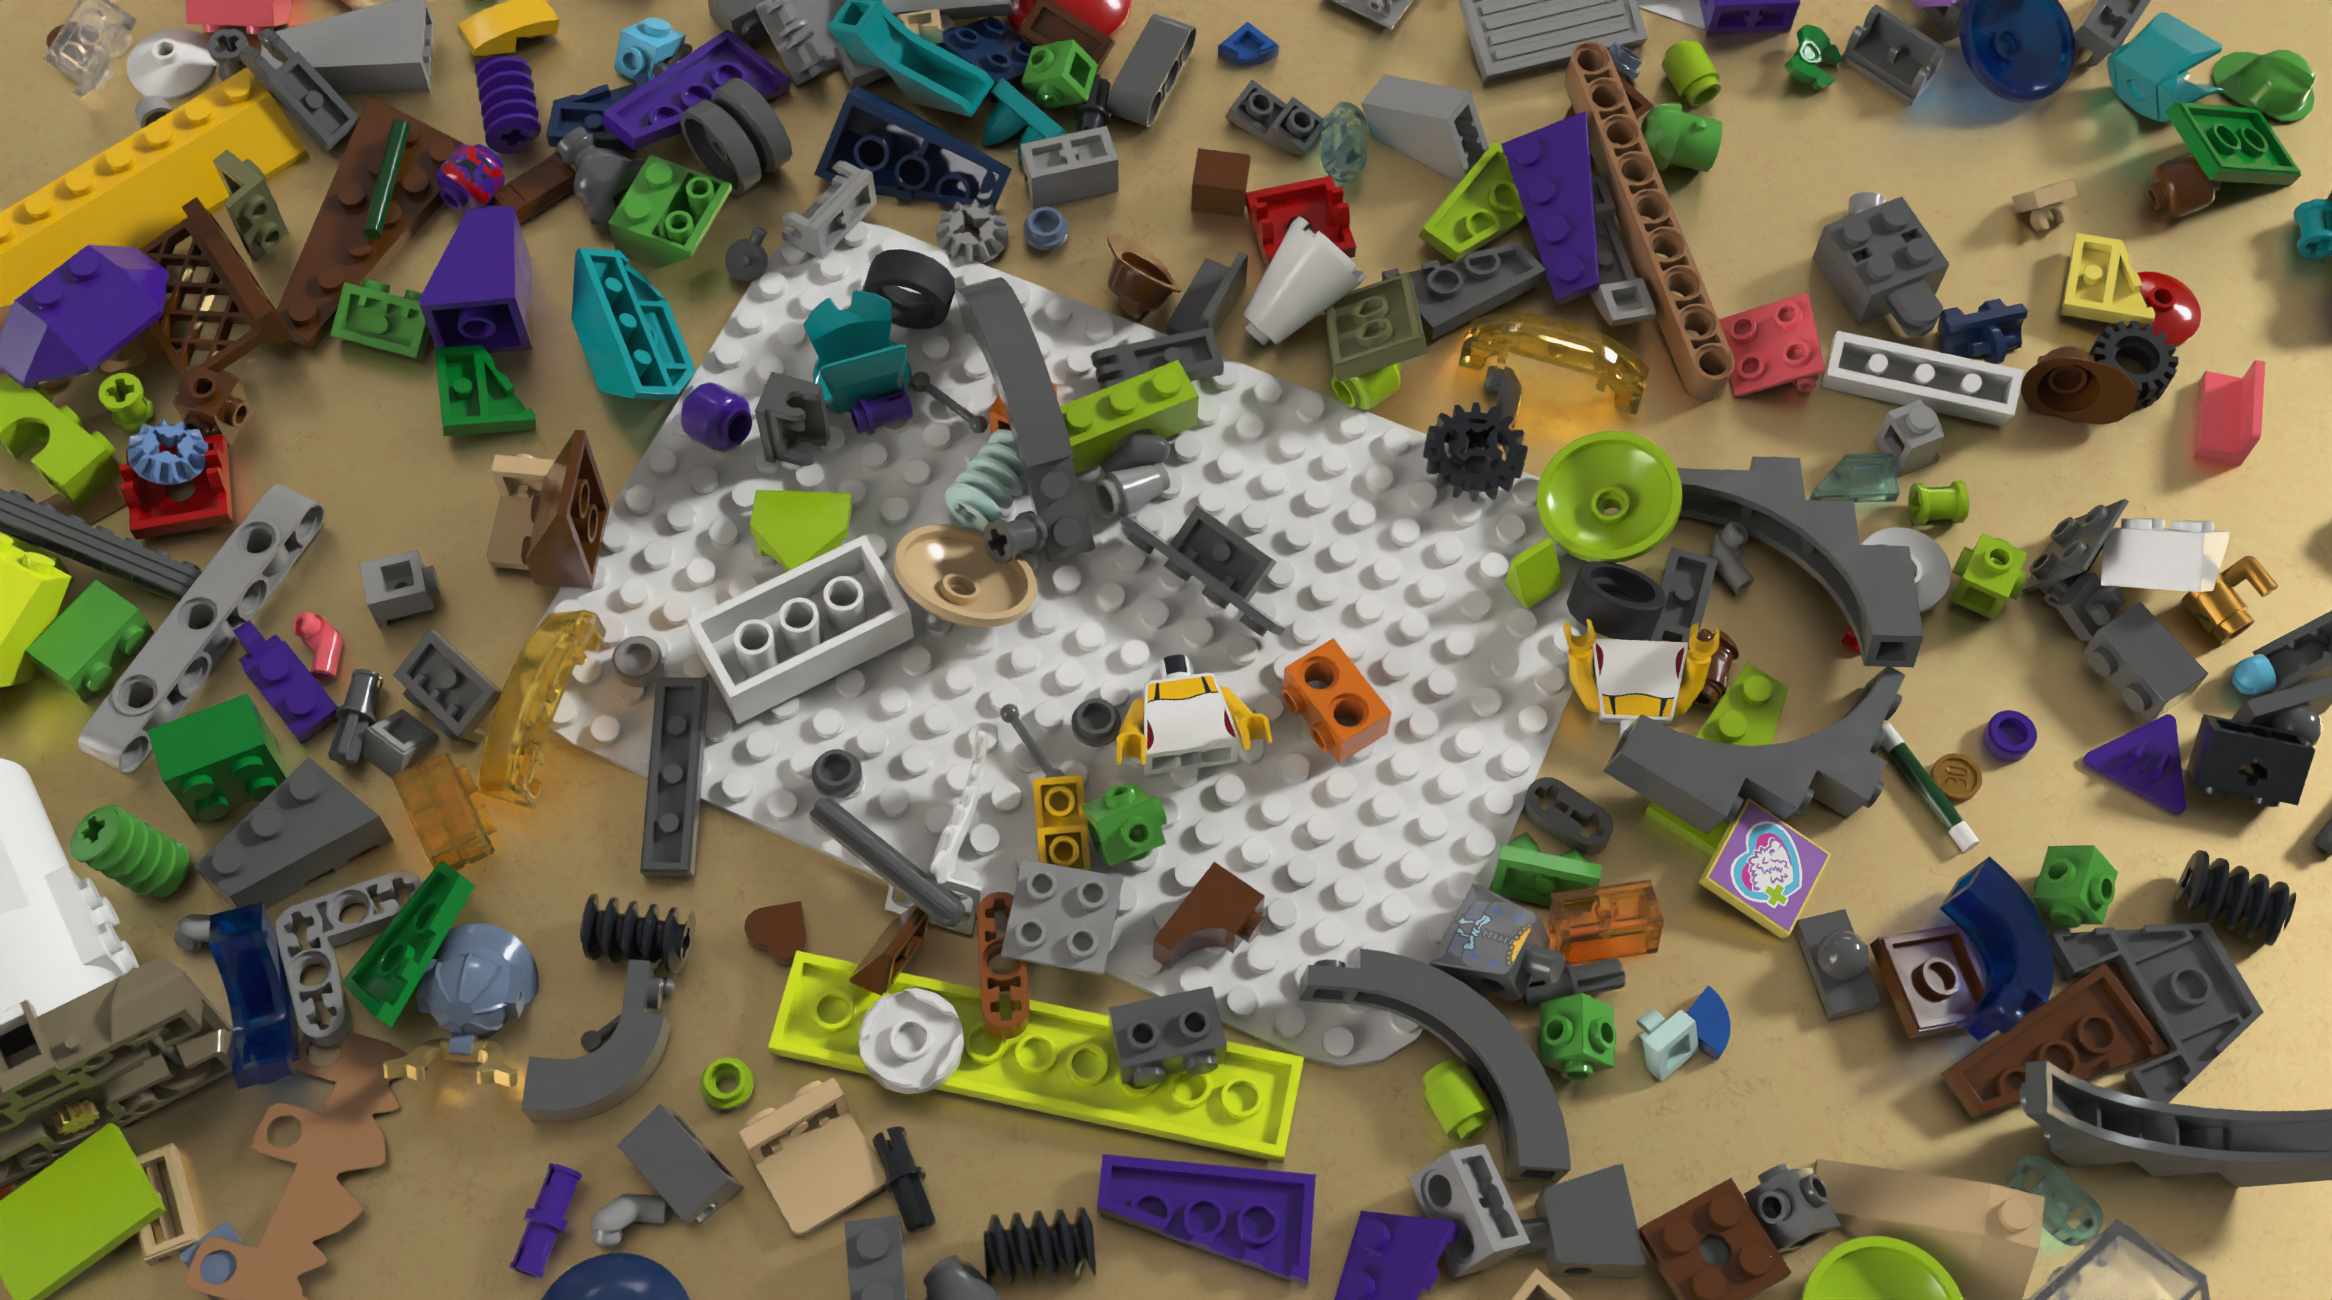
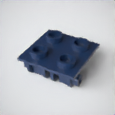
[940,17,1036,103]

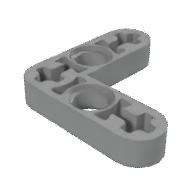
[275,870,422,1047]

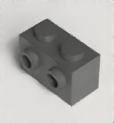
[1109,986,1227,1086]

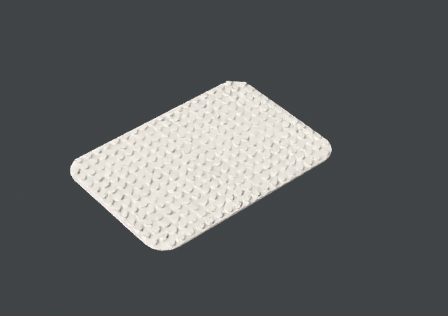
[524,220,1619,1069]

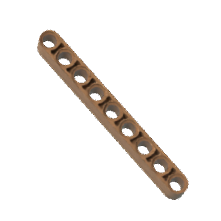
[1564,41,1735,401]

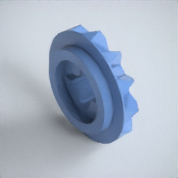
[127,418,208,485]

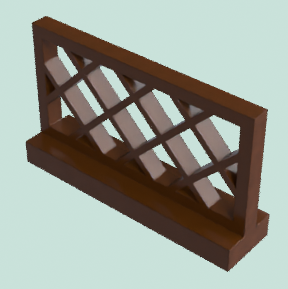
[139,197,294,381]

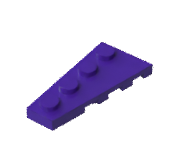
[1501,111,1601,305]
[1334,1211,1462,1300]

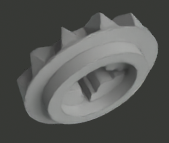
[936,198,1008,264]

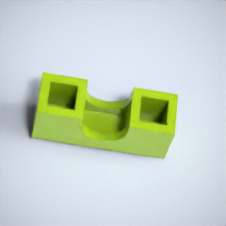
[1060,360,1199,474]
[0,375,121,509]

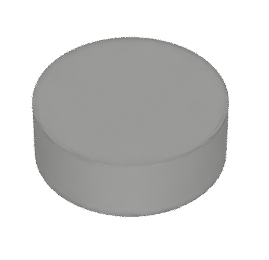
[612,636,664,687]

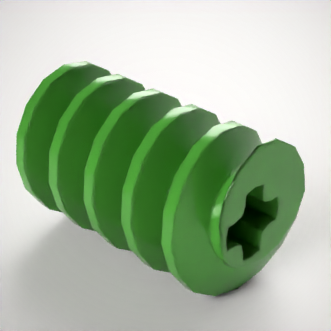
[70,805,190,897]

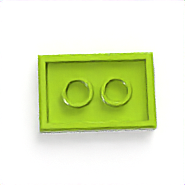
[0,1123,167,1300]

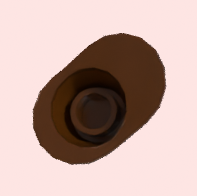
[1107,234,1182,318]
[2021,346,2137,425]

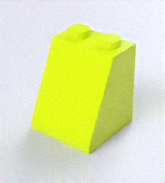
[0,533,72,688]

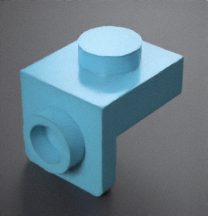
[615,18,686,81]

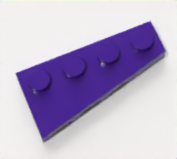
[602,29,791,150]
[1097,1154,1316,1286]

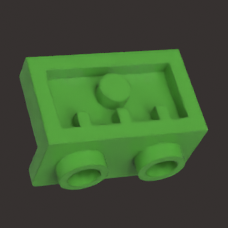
[330,278,430,360]

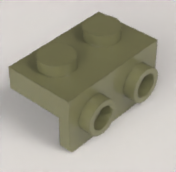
[213,150,289,260]

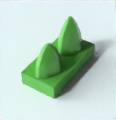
[1491,832,1602,915]

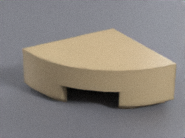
[896,9,943,43]

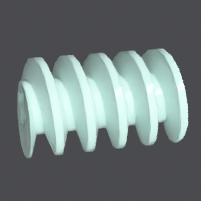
[944,429,1026,532]

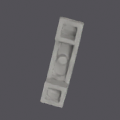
[1590,174,1657,326]

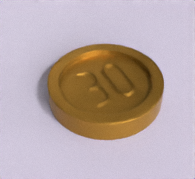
[1930,753,1982,802]

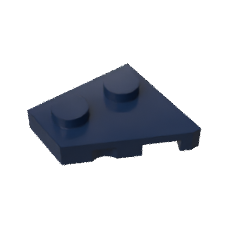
[546,74,649,153]

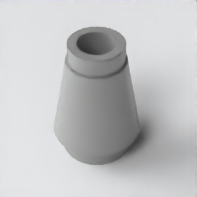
[1096,463,1170,517]

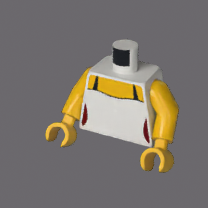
[1563,619,1720,737]
[1116,654,1272,776]

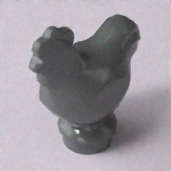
[556,126,646,231]

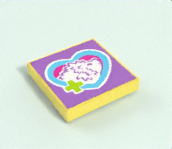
[1698,798,1831,939]

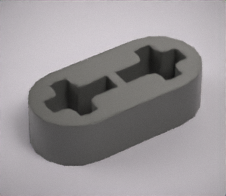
[1523,777,1613,855]

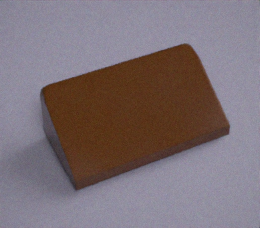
[849,904,930,996]

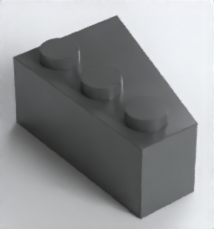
[194,757,394,920]

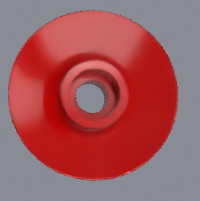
[2125,271,2201,347]

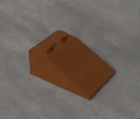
[521,430,610,589]

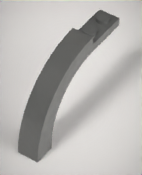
[955,277,1095,561]

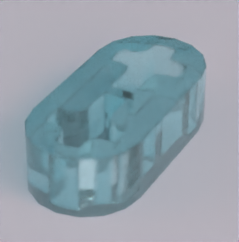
[1321,101,1367,183]
[2005,1155,2103,1246]

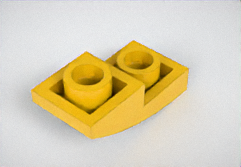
[457,0,559,57]
[1032,775,1091,871]

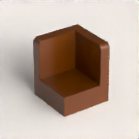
[1191,148,1251,217]

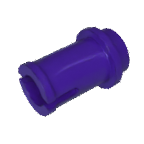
[850,389,913,435]

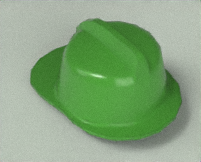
[2212,50,2316,122]

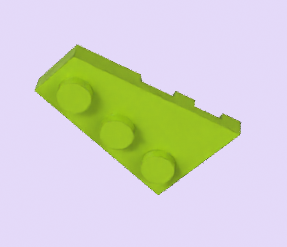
[1418,140,1527,262]

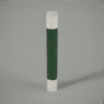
[1880,723,1980,853]

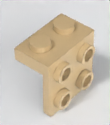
[487,453,555,570]
[739,1077,887,1236]

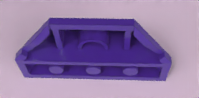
[0,244,169,388]

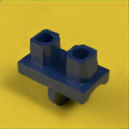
[1937,298,2028,365]

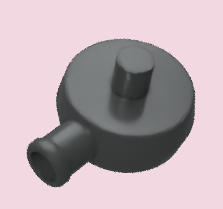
[725,226,768,282]

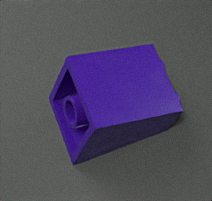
[420,206,533,354]

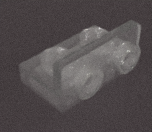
[43,0,137,98]

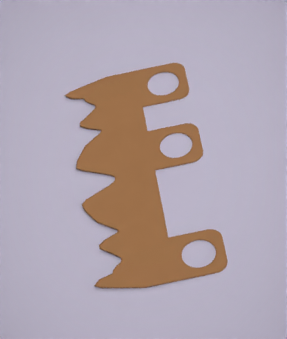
[185,1023,428,1300]

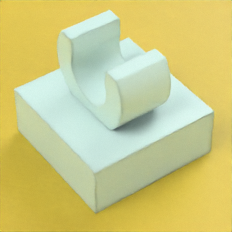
[1637,1009,1699,1082]

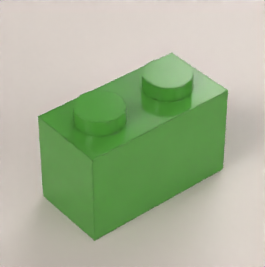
[25,580,154,703]

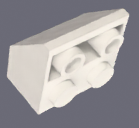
[2101,518,2229,592]

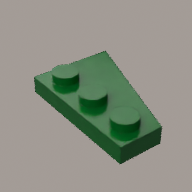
[341,860,475,1028]

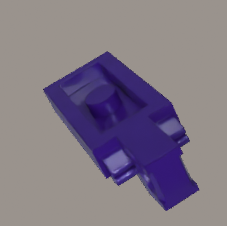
[233,620,338,743]

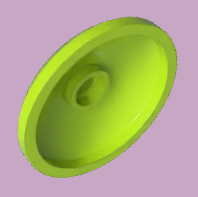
[1537,431,1682,563]
[1801,1236,1963,1300]

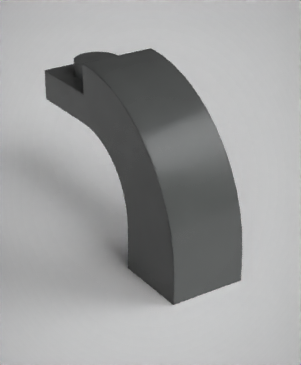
[521,959,671,1122]

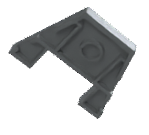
[2046,922,2263,1103]

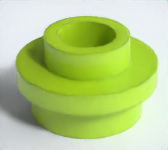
[700,1057,754,1110]

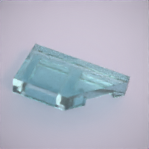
[1809,453,1900,503]

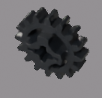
[1423,402,1528,502]

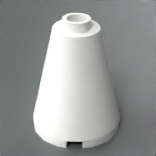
[1242,216,1366,346]

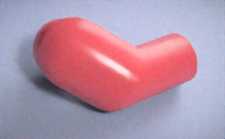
[292,612,343,681]

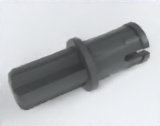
[328,669,384,766]
[1524,958,1626,1009]

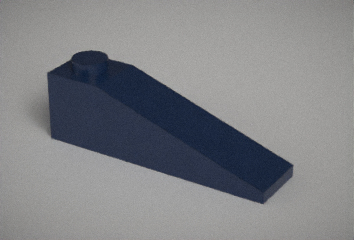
[814,86,1012,207]

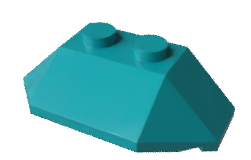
[571,248,696,400]

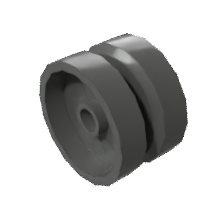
[680,77,792,195]

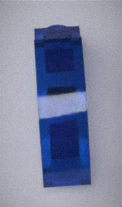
[1939,856,2054,1042]
[208,901,300,1090]

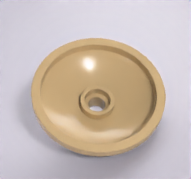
[893,524,1037,628]

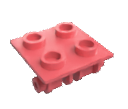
[1719,292,1825,398]

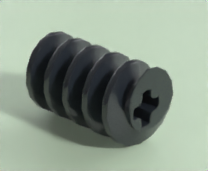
[2174,850,2296,946]
[580,893,696,975]
[984,1207,1096,1285]

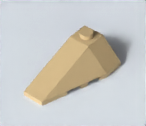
[1814,1159,2045,1300]

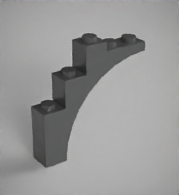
[1677,456,1924,668]
[1603,667,1905,834]
[2020,1060,2332,1188]

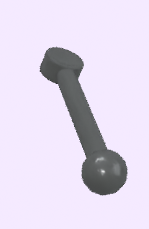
[911,372,988,433]
[1000,704,1065,778]
[581,977,674,1053]

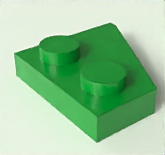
[435,345,536,436]

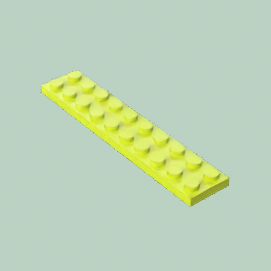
[768,950,1304,1163]

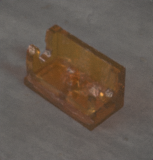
[1548,879,1664,965]

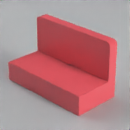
[2194,360,2265,466]

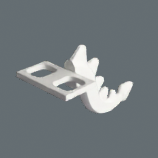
[885,730,988,935]

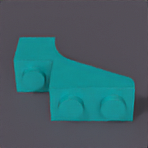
[827,0,995,117]

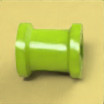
[98,373,156,433]
[1908,481,1969,526]

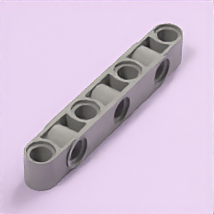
[78,484,325,774]

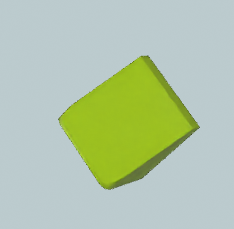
[1505,537,1563,608]

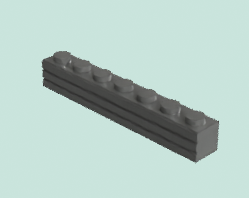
[0,489,202,603]

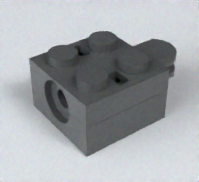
[1812,196,1950,337]

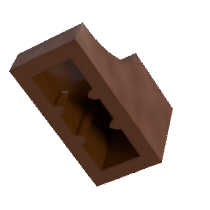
[1153,862,1266,969]

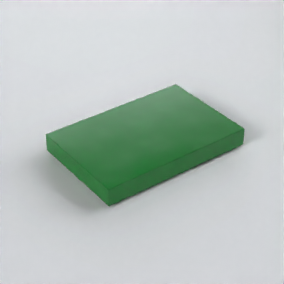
[2165,102,2302,185]

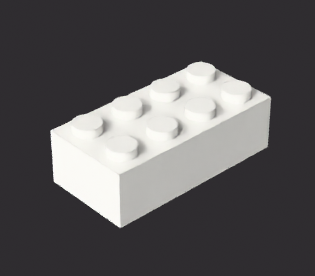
[687,535,914,724]

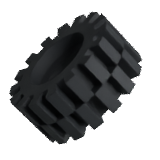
[2089,321,2179,410]

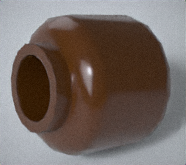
[2147,153,2220,218]

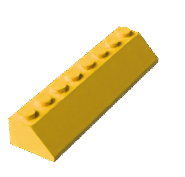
[0,67,309,307]

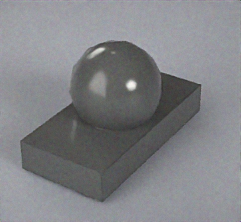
[2231,676,2332,746]
[1794,909,1882,1020]

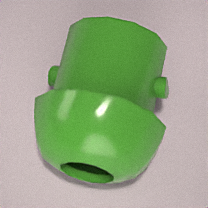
[1640,103,1722,172]

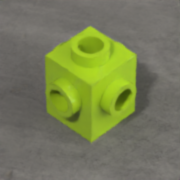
[1950,533,2028,620]

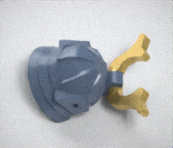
[383,923,539,1087]

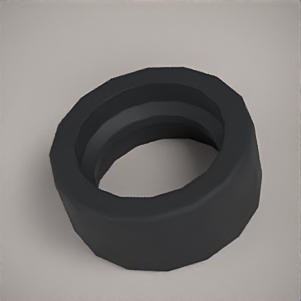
[862,249,956,330]
[1566,561,1667,641]

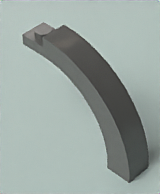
[1299,948,1571,1182]

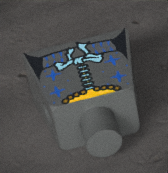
[1429,883,1565,1001]

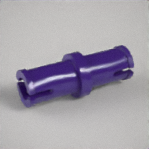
[509,1163,582,1279]

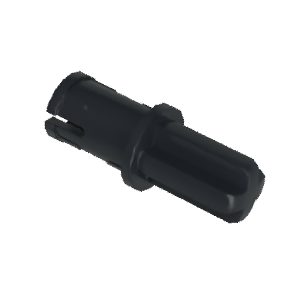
[1075,75,1111,132]
[872,1126,937,1234]

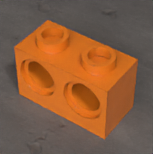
[1281,638,1392,764]

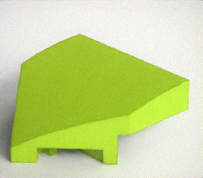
[750,490,852,573]

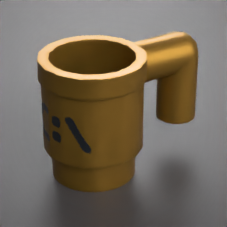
[2181,556,2278,644]

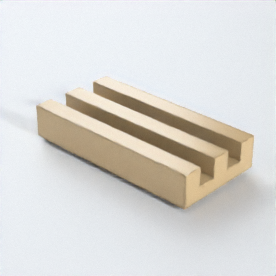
[136,1143,202,1266]

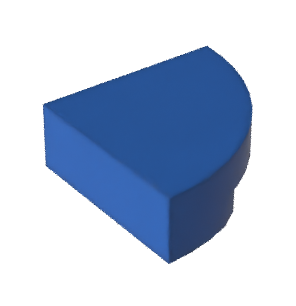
[1218,22,1279,65]
[1686,985,1731,1060]

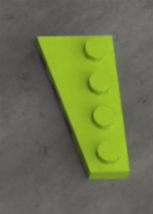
[1644,662,1789,856]

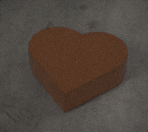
[744,901,808,965]

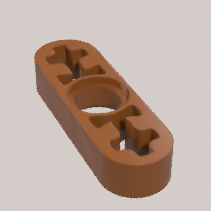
[977,892,1029,1039]

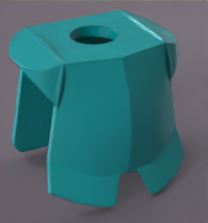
[2107,12,2224,122]
[803,290,912,414]

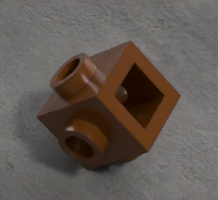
[172,365,254,447]

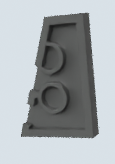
[1382,242,1546,340]

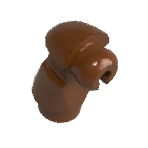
[1693,629,1739,708]

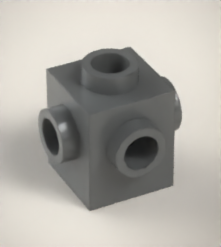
[1744,1164,1841,1253]

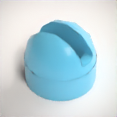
[2232,654,2276,696]

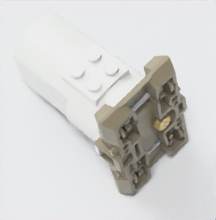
[0,758,244,1188]

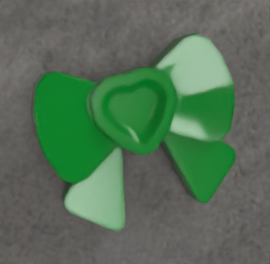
[1784,25,1842,90]

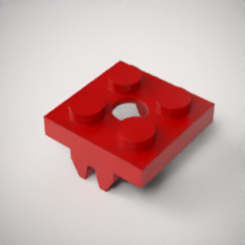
[1245,176,1356,269]
[119,434,233,540]

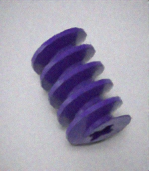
[475,56,541,155]

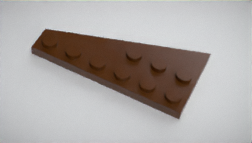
[277,95,464,351]

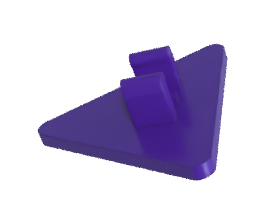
[2083,714,2186,815]

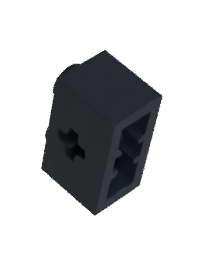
[2187,714,2316,807]

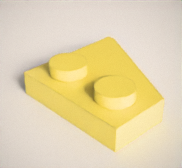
[2061,233,2155,329]

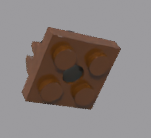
[1638,1178,1792,1300]

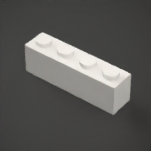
[1820,331,2024,427]

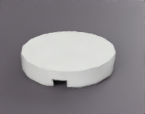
[858,988,964,1094]

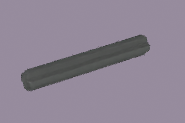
[809,798,966,927]

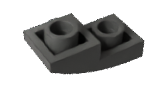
[1225,80,1328,156]

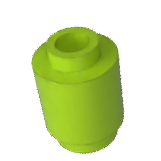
[1662,40,1721,107]
[1422,1059,1494,1142]

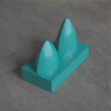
[982,78,1067,165]

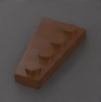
[1941,963,2169,1118]

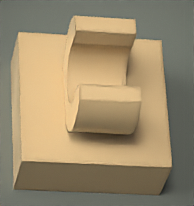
[2012,179,2078,231]

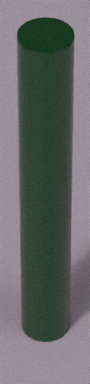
[363,119,411,239]

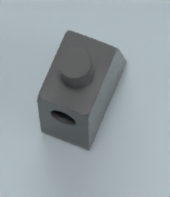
[1515,1164,1646,1279]

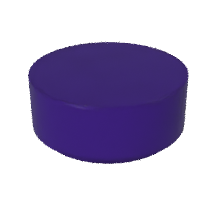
[1983,710,2037,762]

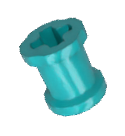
[2293,199,2332,259]

